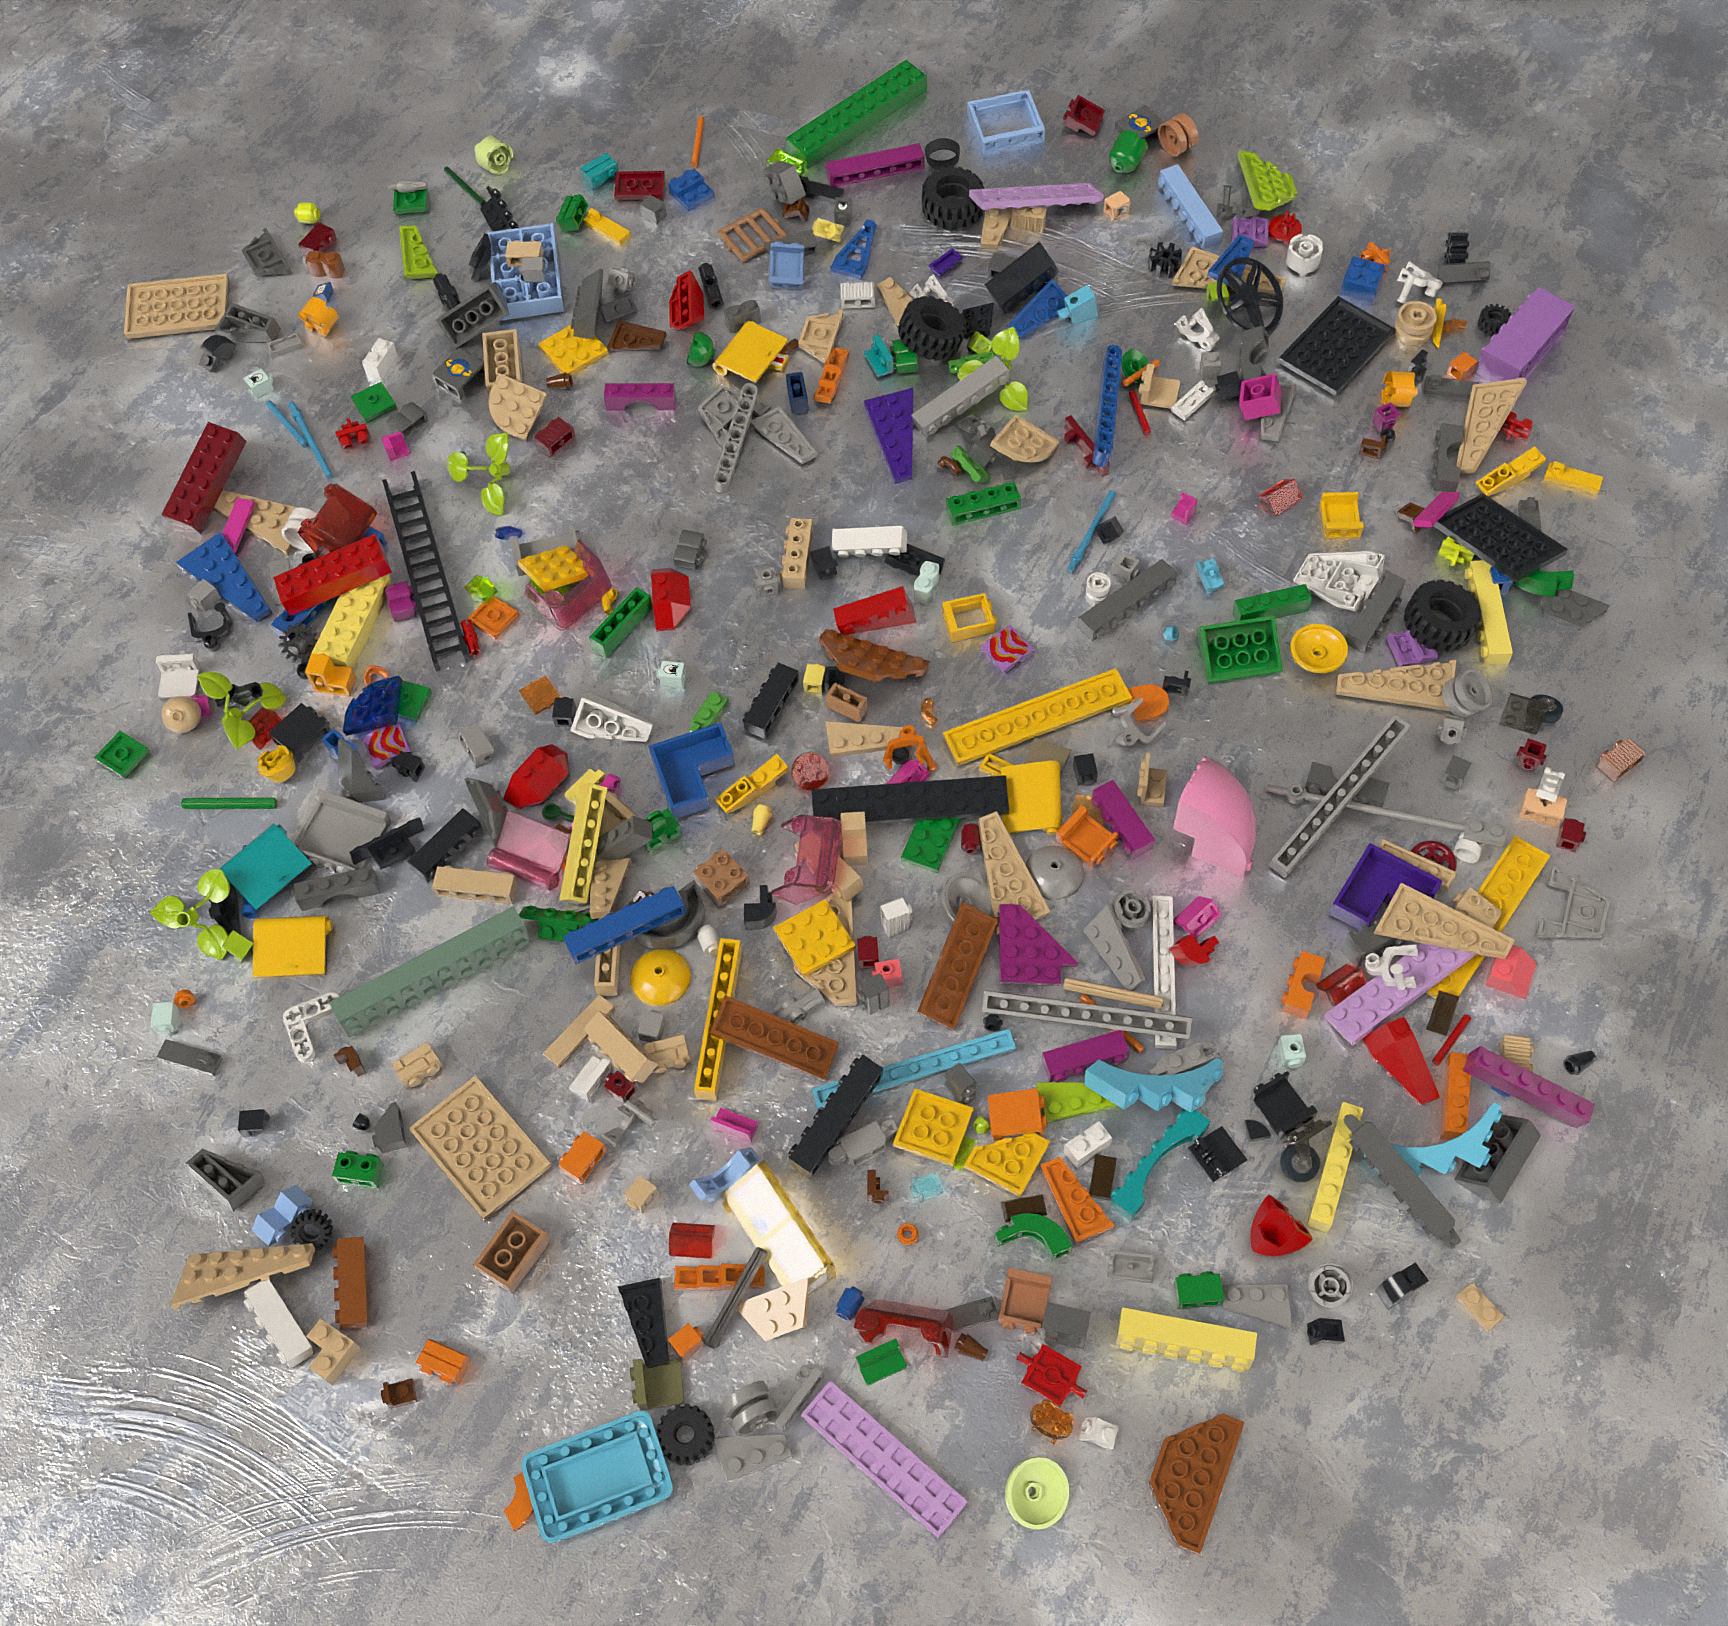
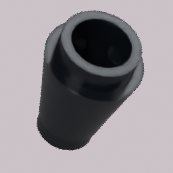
[1563,1050,1597,1075]

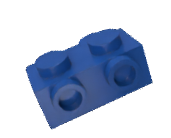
[668,168,715,212]

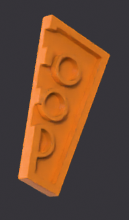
[1040,1157,1115,1244]

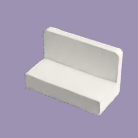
[569,1056,613,1102]

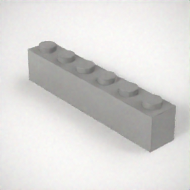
[911,356,1010,438]

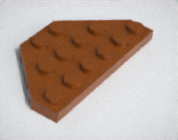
[818,629,930,682]
[1149,1413,1244,1555]

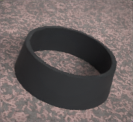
[925,138,960,170]

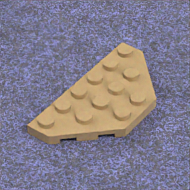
[794,893,857,1006]

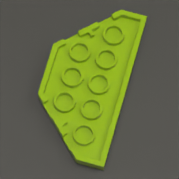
[1238,150,1298,210]

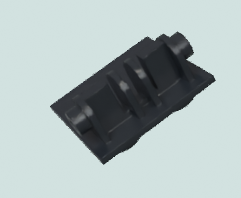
[962,302,994,338]
[1188,1126,1247,1182]

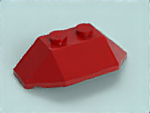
[669,270,704,331]
[651,568,691,632]
[503,744,569,810]

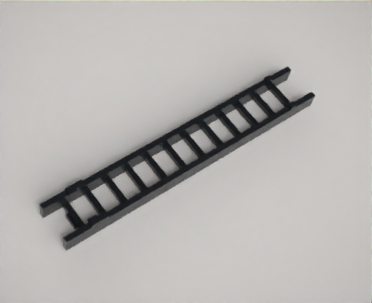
[382,471,470,671]

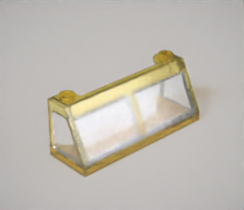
[722,1160,836,1296]

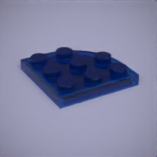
[343,675,402,736]

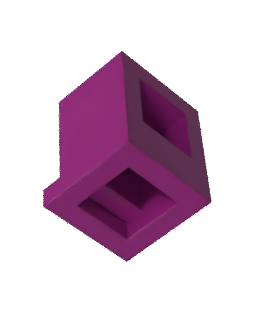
[1372,402,1401,432]

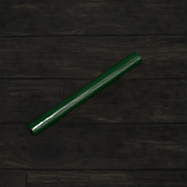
[444,166,486,206]

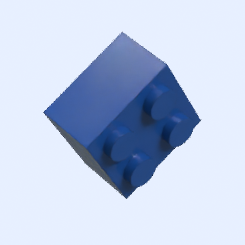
[1340,256,1386,303]

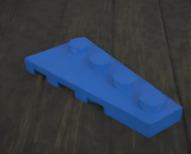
[1007,279,1068,338]

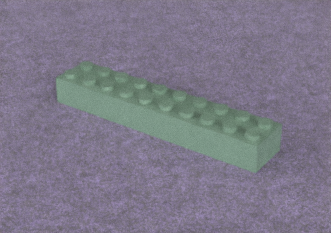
[329,906,531,1038]

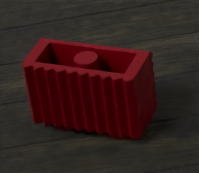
[298,222,337,256]
[534,417,576,457]

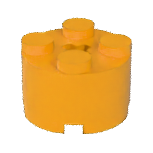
[297,297,339,337]
[1381,371,1417,408]

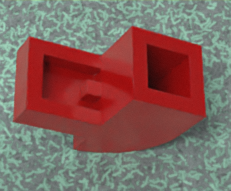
[1169,934,1219,967]

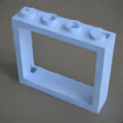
[967,90,1045,154]

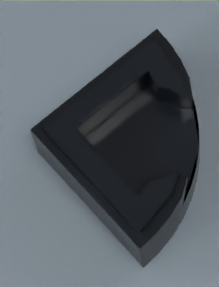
[1244,1120,1271,1142]

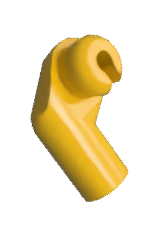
[601,588,619,615]

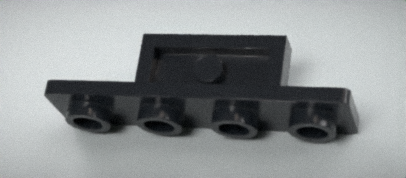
[480,186,519,232]
[884,543,945,576]
[349,817,424,870]
[209,883,241,936]

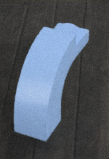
[689,1147,763,1203]

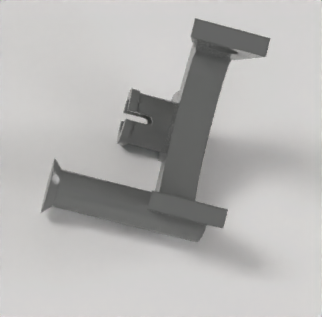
[1216,185,1260,219]

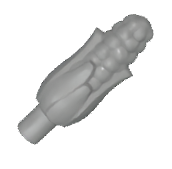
[388,179,428,193]

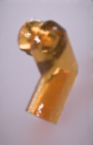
[1443,318,1467,332]
[920,698,938,726]

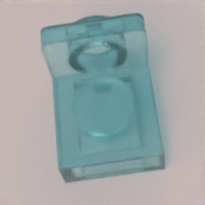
[909,1172,943,1203]

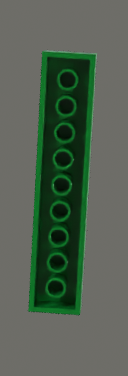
[786,60,927,169]

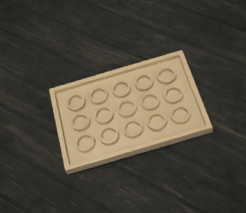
[124,274,229,339]
[408,1076,552,1221]

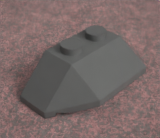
[464,777,511,848]

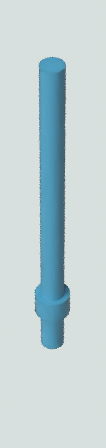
[288,401,333,479]
[1066,490,1116,574]

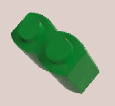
[890,339,918,374]

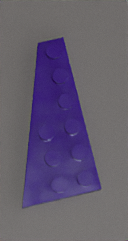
[864,388,913,484]

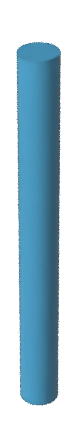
[266,400,308,447]

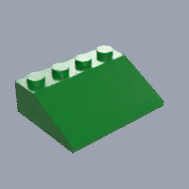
[1196,616,1283,682]

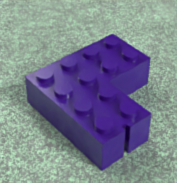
[1329,843,1443,931]

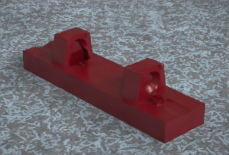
[1064,415,1110,477]

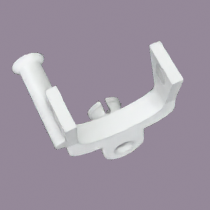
[1397,261,1443,303]
[909,274,955,306]
[1174,308,1219,351]
[1365,945,1418,990]

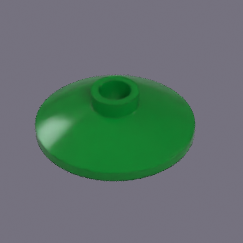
[1121,349,1149,383]

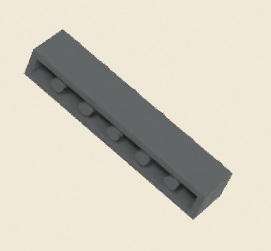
[1078,559,1177,642]

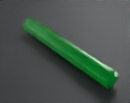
[181,797,277,809]

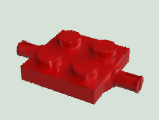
[1016,1344,1088,1407]

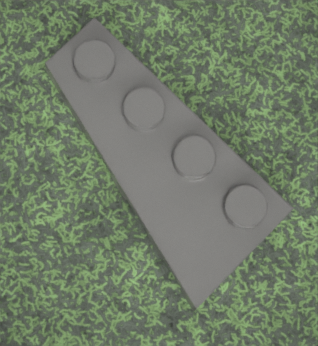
[1261,382,1296,442]
[750,406,817,464]
[1083,904,1145,991]

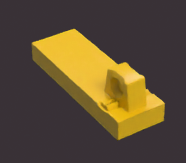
[583,208,631,246]
[1544,461,1603,495]

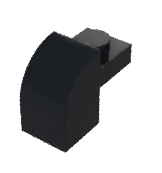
[199,335,237,373]
[809,546,838,579]
[744,885,777,930]
[1375,1262,1429,1310]

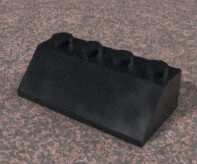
[984,242,1059,314]

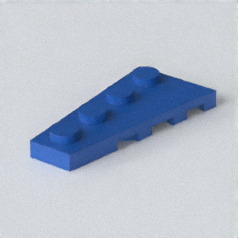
[1207,234,1254,286]

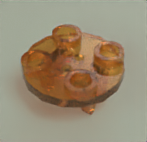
[1029,1400,1074,1445]

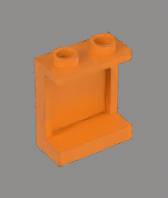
[1056,805,1118,868]
[987,1088,1048,1141]

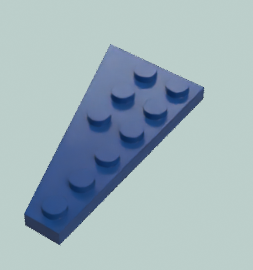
[176,532,272,622]

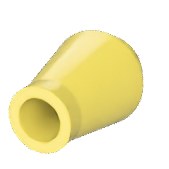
[751,805,772,835]

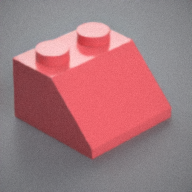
[1485,945,1537,999]

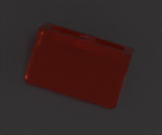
[1258,479,1302,515]
[1316,964,1367,1007]
[669,1222,715,1259]

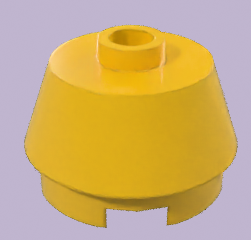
[257,745,296,783]

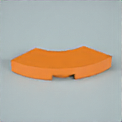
[504,1472,534,1531]

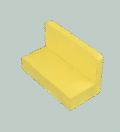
[565,769,606,805]

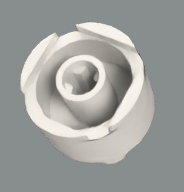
[1286,234,1323,276]

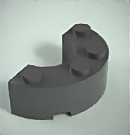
[635,880,705,949]

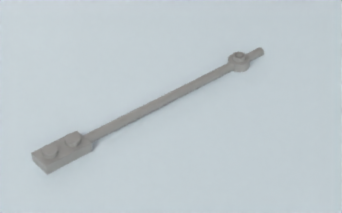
[1266,784,1508,847]

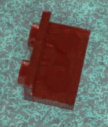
[248,707,282,750]

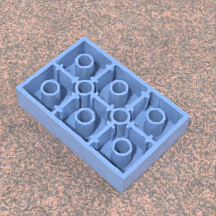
[487,223,565,321]

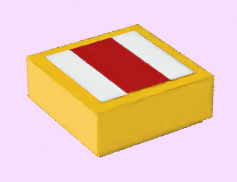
[768,353,789,372]

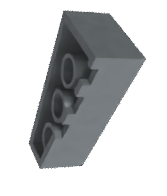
[1345,570,1406,653]

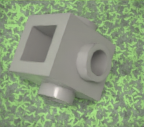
[607,267,635,293]
[754,567,781,598]
[1436,714,1466,745]

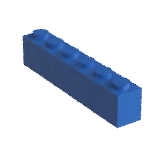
[563,886,686,965]

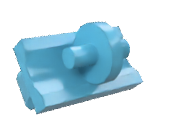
[1196,558,1224,593]

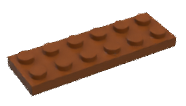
[917,902,998,1031]
[709,995,839,1082]

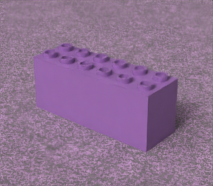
[1476,287,1575,382]

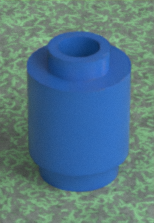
[835,1286,865,1321]

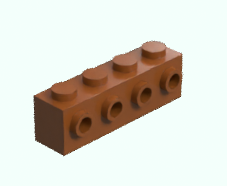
[332,1236,367,1330]

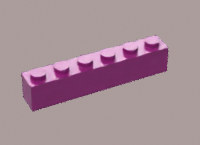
[825,143,925,187]
[1463,1046,1595,1128]

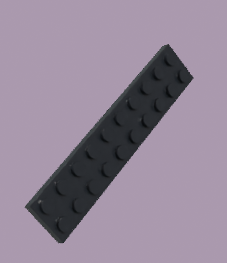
[812,775,1009,828]

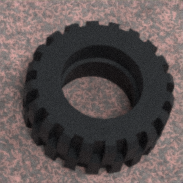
[922,166,984,230]
[898,296,967,361]
[1404,579,1482,652]

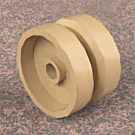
[1394,301,1437,346]

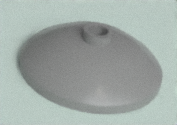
[1025,846,1084,900]
[942,872,993,921]

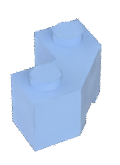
[251,1185,313,1246]

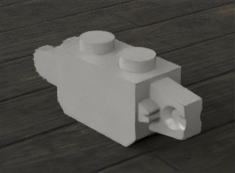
[1148,1041,1221,1075]
[828,1119,898,1166]

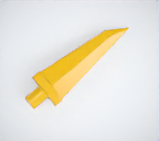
[1432,298,1447,349]

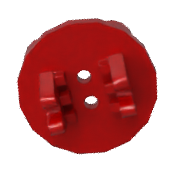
[1268,211,1302,244]

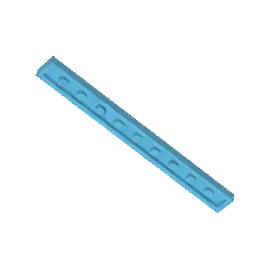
[812,1029,1016,1110]

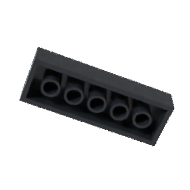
[788,1054,884,1180]

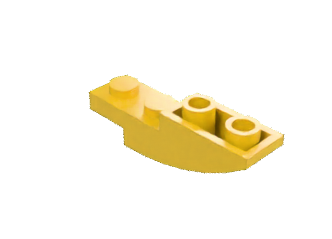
[1475,446,1546,496]
[715,754,790,814]

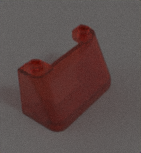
[297,483,377,557]
[854,1299,954,1358]

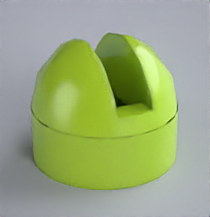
[973,1116,991,1134]

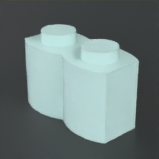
[914,561,939,605]

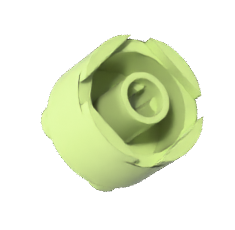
[475,135,513,175]

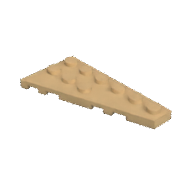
[1456,378,1527,474]
[978,811,1050,937]
[170,1243,315,1311]

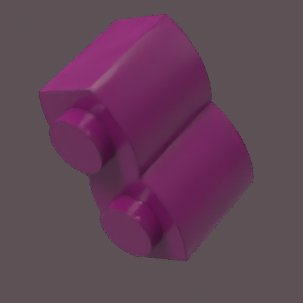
[385,581,418,622]

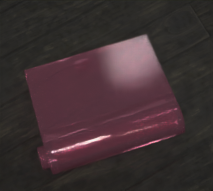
[486,811,571,891]

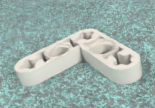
[283,992,339,1063]

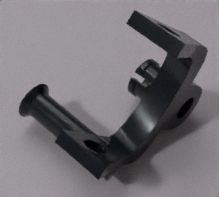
[188,602,232,652]

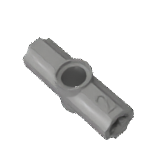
[772,987,824,1024]

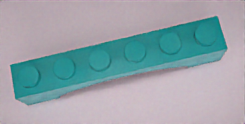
[1110,1109,1211,1222]

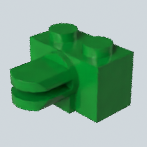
[643,808,682,853]

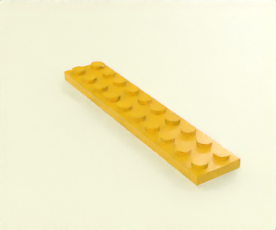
[943,668,1132,766]
[1425,835,1551,999]

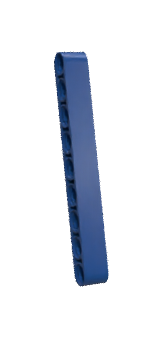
[1092,345,1122,467]

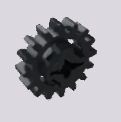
[278,623,318,663]

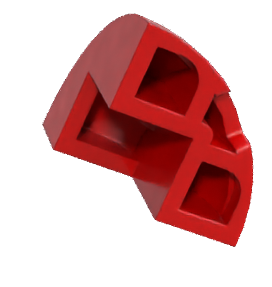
[1250,1194,1313,1256]

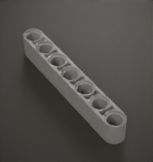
[714,383,758,493]

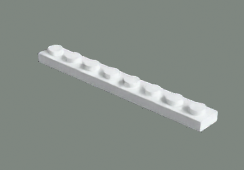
[1152,896,1176,1049]

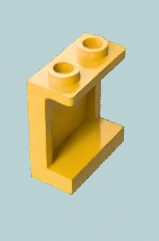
[1319,492,1364,539]

